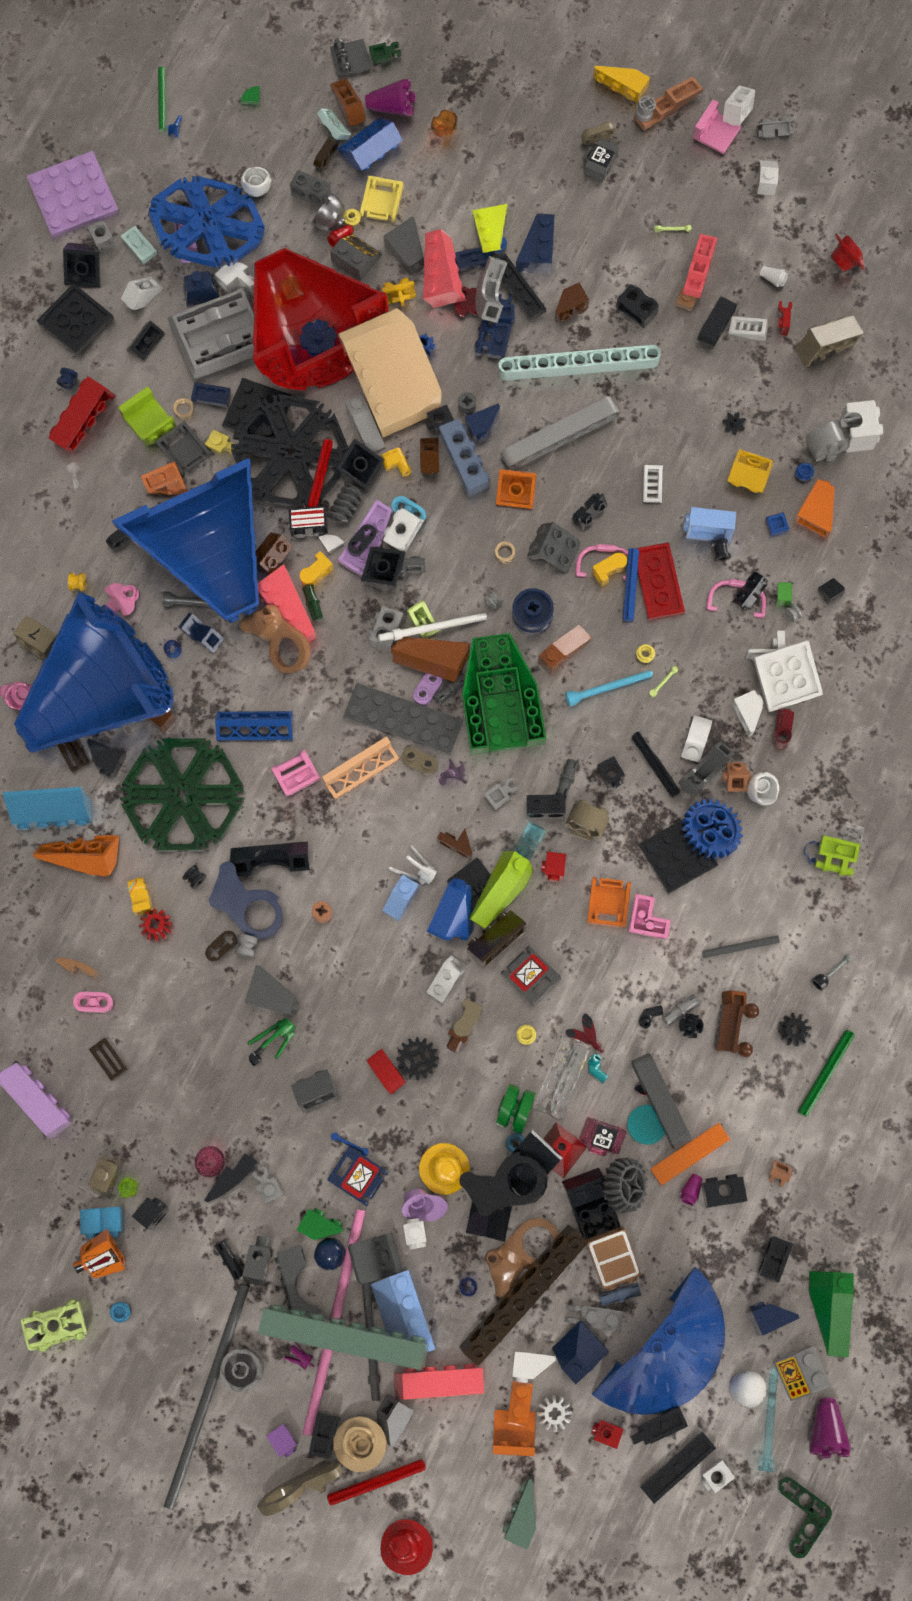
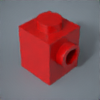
[541,852,566,882]
[591,1419,624,1449]

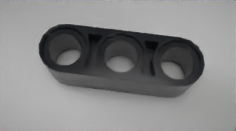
[697,296,737,348]

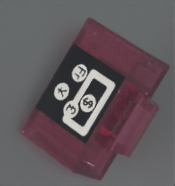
[579,1117,627,1157]

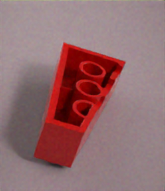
[48,376,116,453]

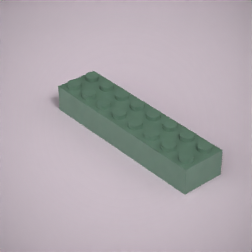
[258,1304,430,1370]

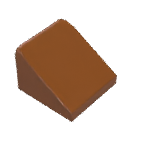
[722,990,746,1006]

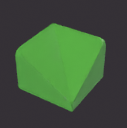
[775,582,792,607]

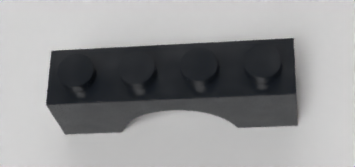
[230,841,310,876]

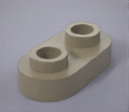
[581,122,616,145]
[401,747,438,776]

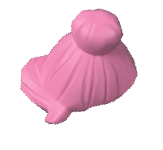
[0,681,32,710]

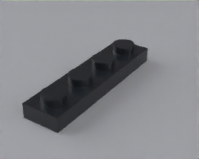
[498,254,546,321]
[640,1431,716,1504]

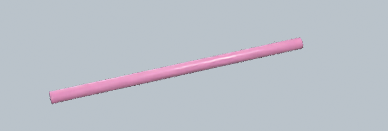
[302,1209,366,1436]

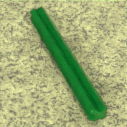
[798,1030,855,1117]

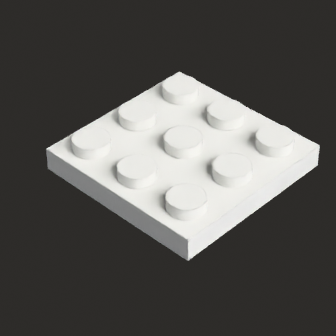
[753,640,823,712]

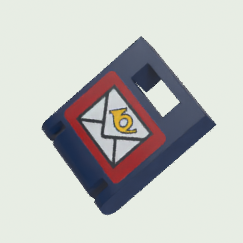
[327,1146,389,1206]

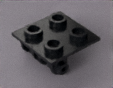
[447,858,491,909]

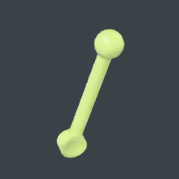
[654,225,692,232]
[650,666,678,697]

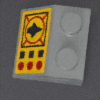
[773,1346,831,1401]

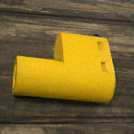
[381,447,412,477]

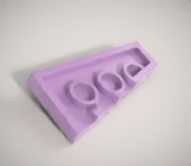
[337,500,392,577]

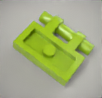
[814,835,861,876]

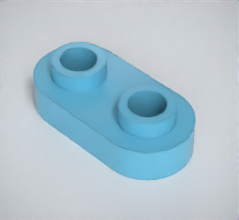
[391,496,426,521]

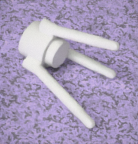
[388,845,438,885]

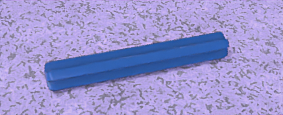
[623,548,639,621]

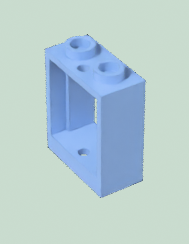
[683,507,736,543]

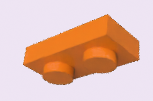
[507,1381,533,1427]

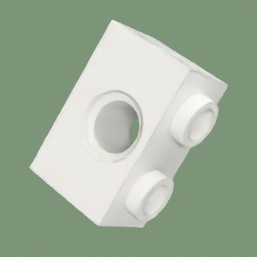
[383,508,424,552]

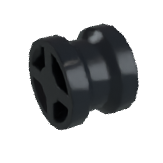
[182,865,207,889]

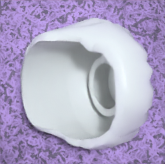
[241,167,272,197]
[747,772,779,805]
[730,1371,767,1408]

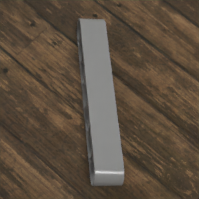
[500,397,620,470]

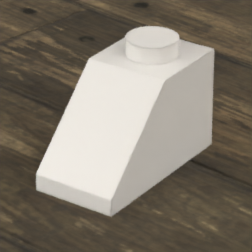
[757,160,779,195]
[121,276,164,310]
[732,690,764,738]
[512,1351,556,1383]

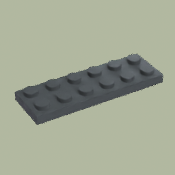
[343,683,463,756]

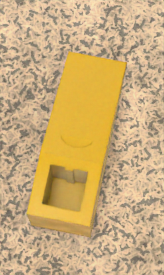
[593,66,650,103]

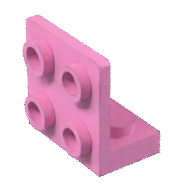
[693,100,741,154]

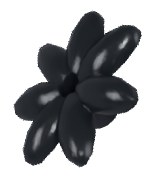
[722,412,746,434]

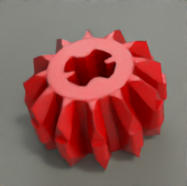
[139,908,173,942]

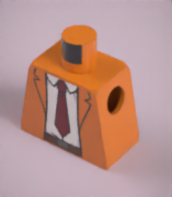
[73,1229,125,1279]

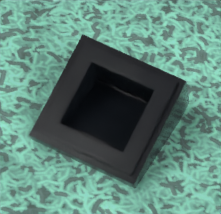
[818,578,846,603]

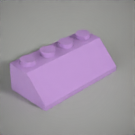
[0,1063,72,1139]

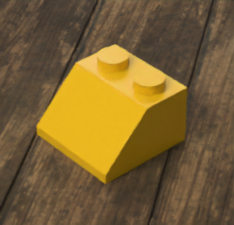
[727,449,774,493]

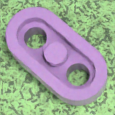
[413,673,442,706]

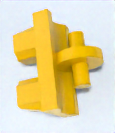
[382,278,416,306]

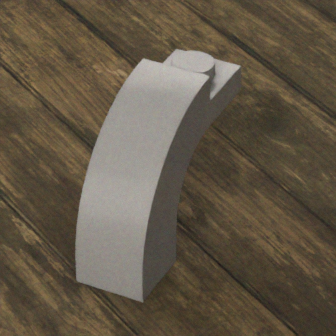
[475,256,507,323]

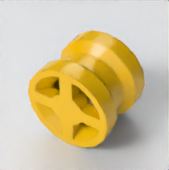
[68,572,86,591]

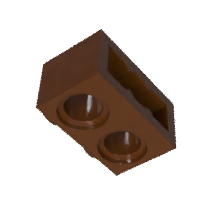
[255,532,294,575]

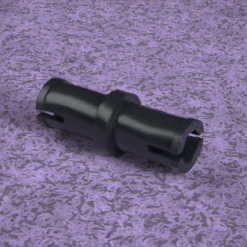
[214,1239,243,1281]

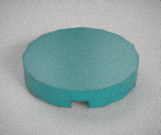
[627,1105,665,1145]

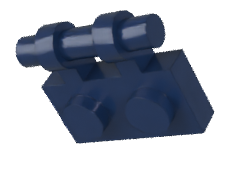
[474,320,512,359]

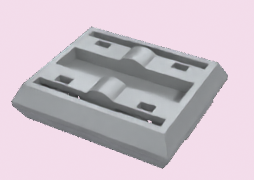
[167,287,254,380]

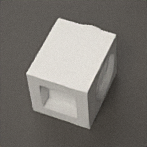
[701,1459,735,1493]

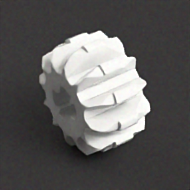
[537,1395,572,1432]

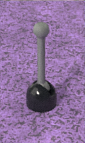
[811,954,852,991]

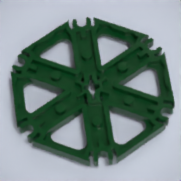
[120,738,244,852]

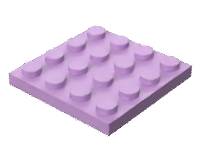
[27,151,119,238]

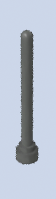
[162,591,209,607]

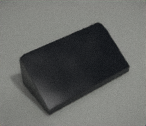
[127,320,164,360]

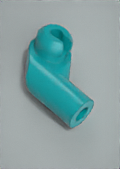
[588,1054,608,1083]

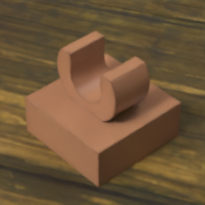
[769,1160,792,1187]

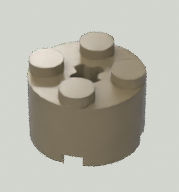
[565,799,609,842]

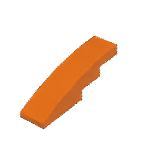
[651,1122,730,1186]

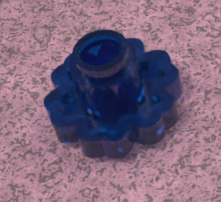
[299,319,337,356]

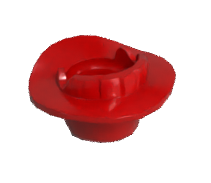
[830,233,865,272]
[380,1519,433,1575]

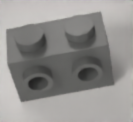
[291,1069,340,1113]

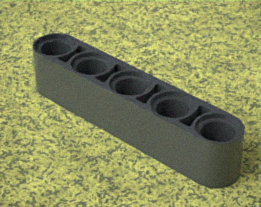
[631,1053,692,1149]

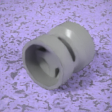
[635,96,656,122]
[234,934,258,958]

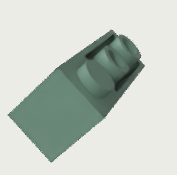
[502,1477,536,1550]

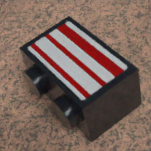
[288,506,328,538]

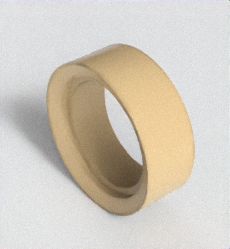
[173,398,194,420]
[495,542,515,563]

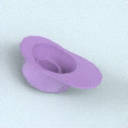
[402,1188,448,1221]

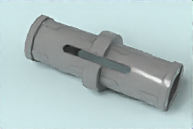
[662,994,701,1026]

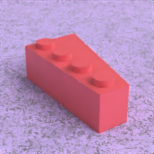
[258,564,316,643]
[394,1364,484,1400]

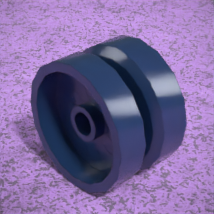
[512,588,554,636]

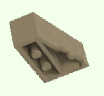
[795,316,864,367]

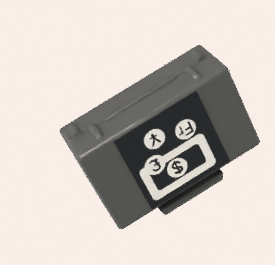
[583,138,619,182]

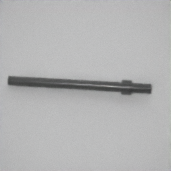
[362,1282,380,1401]

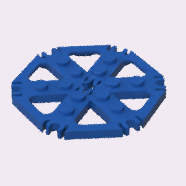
[148,176,265,268]

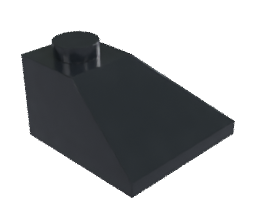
[63,243,101,287]

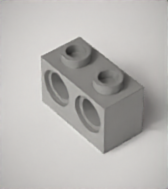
[368,606,404,652]

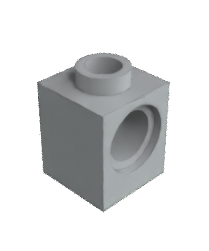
[88,220,116,253]

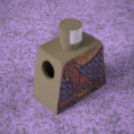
[88,1156,125,1199]

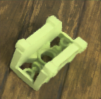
[21,1299,87,1352]

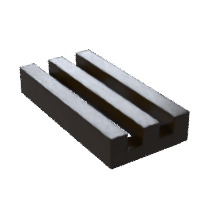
[57,740,89,772]
[89,1038,128,1081]

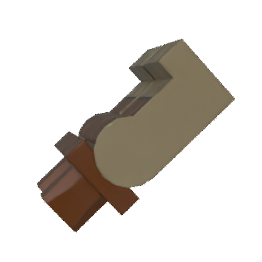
[447,998,483,1054]

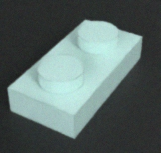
[317,109,352,140]
[121,226,157,264]

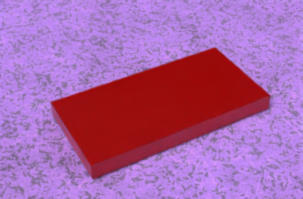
[636,542,685,620]

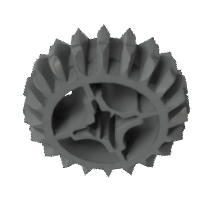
[602,1157,648,1213]

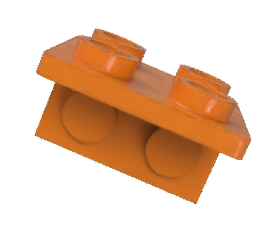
[493,1410,536,1456]

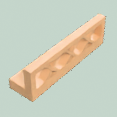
[322,736,400,800]

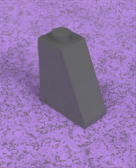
[384,216,424,276]
[245,965,299,1017]

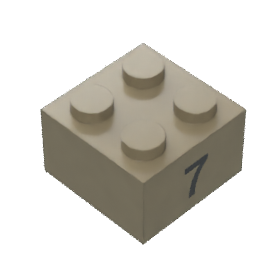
[13,615,57,663]

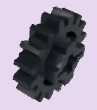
[396,1037,439,1081]

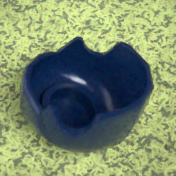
[314,1238,345,1271]

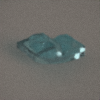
[513,822,546,861]

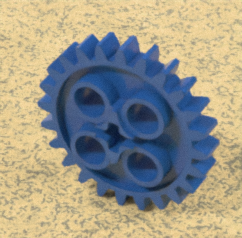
[682,798,743,860]

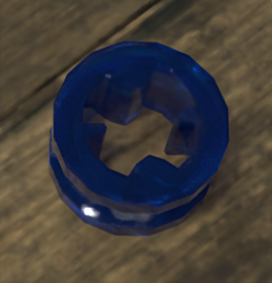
[163,640,182,659]
[459,1278,477,1297]

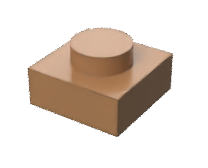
[675,287,697,311]

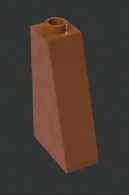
[391,637,470,683]

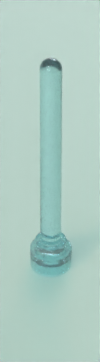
[758,1369,778,1472]

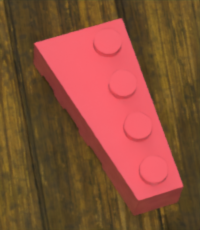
[423,229,465,308]

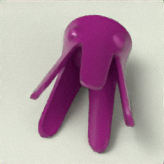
[284,1342,315,1370]

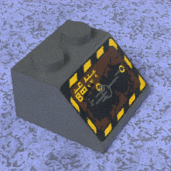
[330,234,382,281]

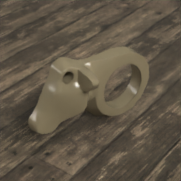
[257,1460,342,1516]

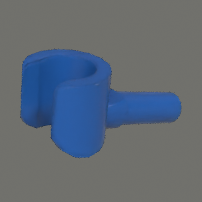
[168,115,182,138]

